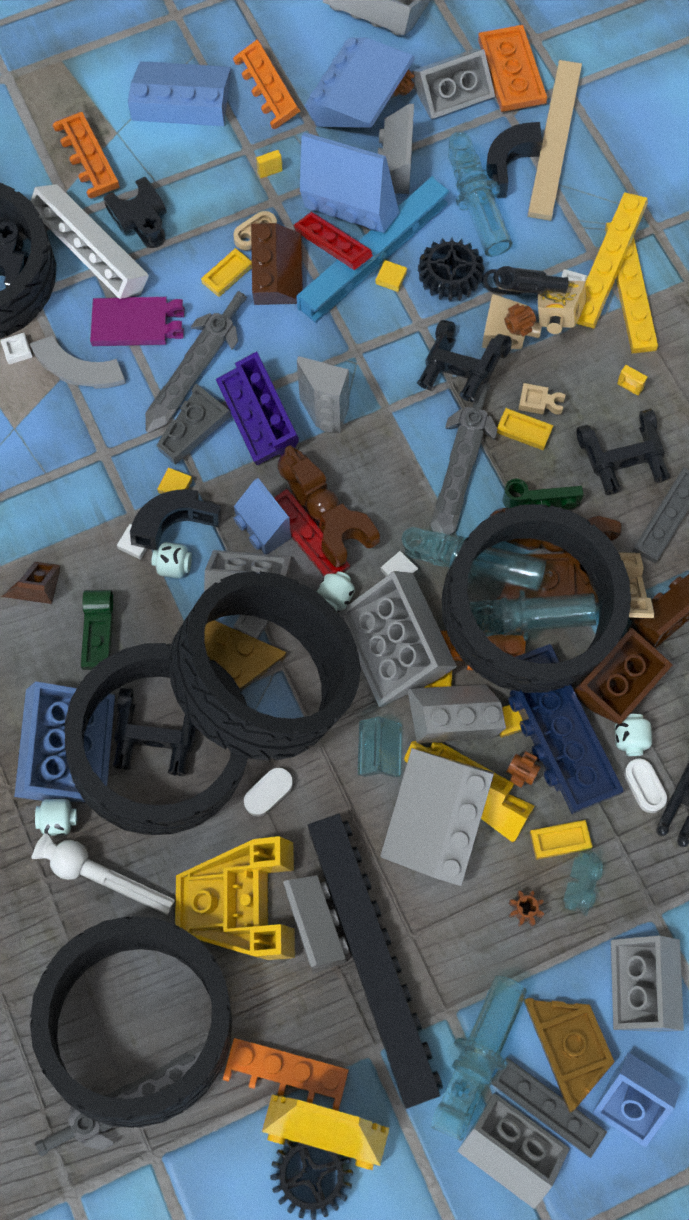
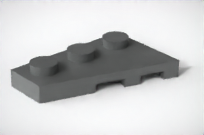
[157,384,231,465]

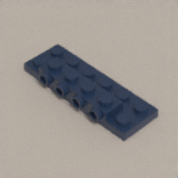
[508,644,624,814]

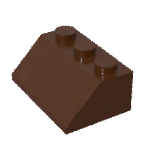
[251,223,303,305]
[628,574,689,649]
[574,628,673,725]

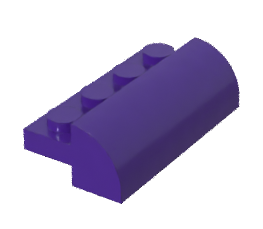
[216,351,299,465]

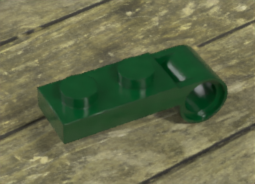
[502,478,584,510]
[81,590,114,670]

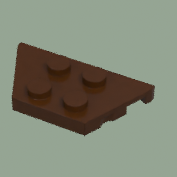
[496,553,599,608]

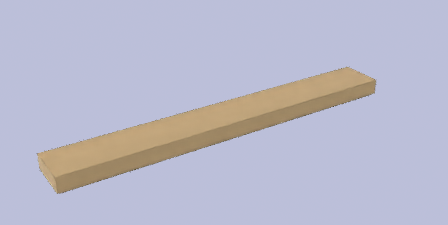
[527,60,582,221]

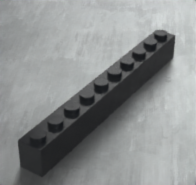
[307,813,443,1110]

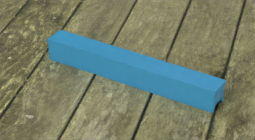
[297,176,449,323]

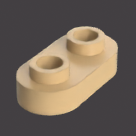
[233,211,277,251]

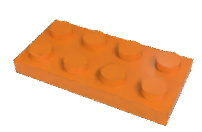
[478,25,547,112]

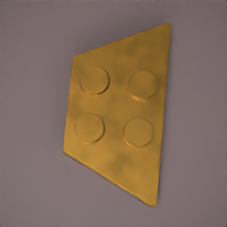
[205,620,287,691]
[524,998,614,1113]

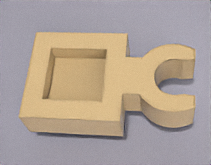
[518,383,565,414]

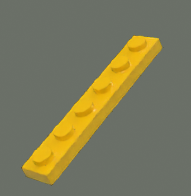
[577,192,648,328]
[605,222,658,353]

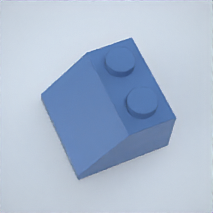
[234,478,291,554]
[593,1052,681,1148]

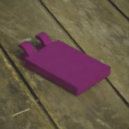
[90,297,185,346]

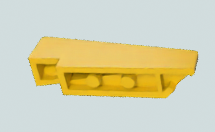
[404,741,535,842]

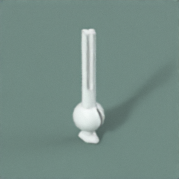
[32,833,175,916]

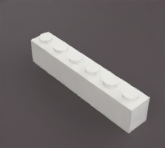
[31,184,149,299]

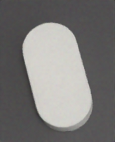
[624,759,667,813]
[244,768,293,817]

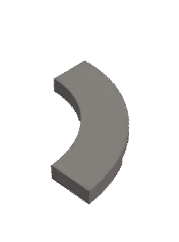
[30,335,126,389]

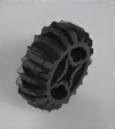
[418,237,484,302]
[270,1140,353,1220]

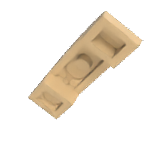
[618,552,654,618]

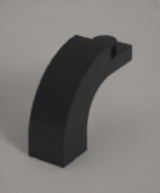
[485,122,542,198]
[130,489,221,550]

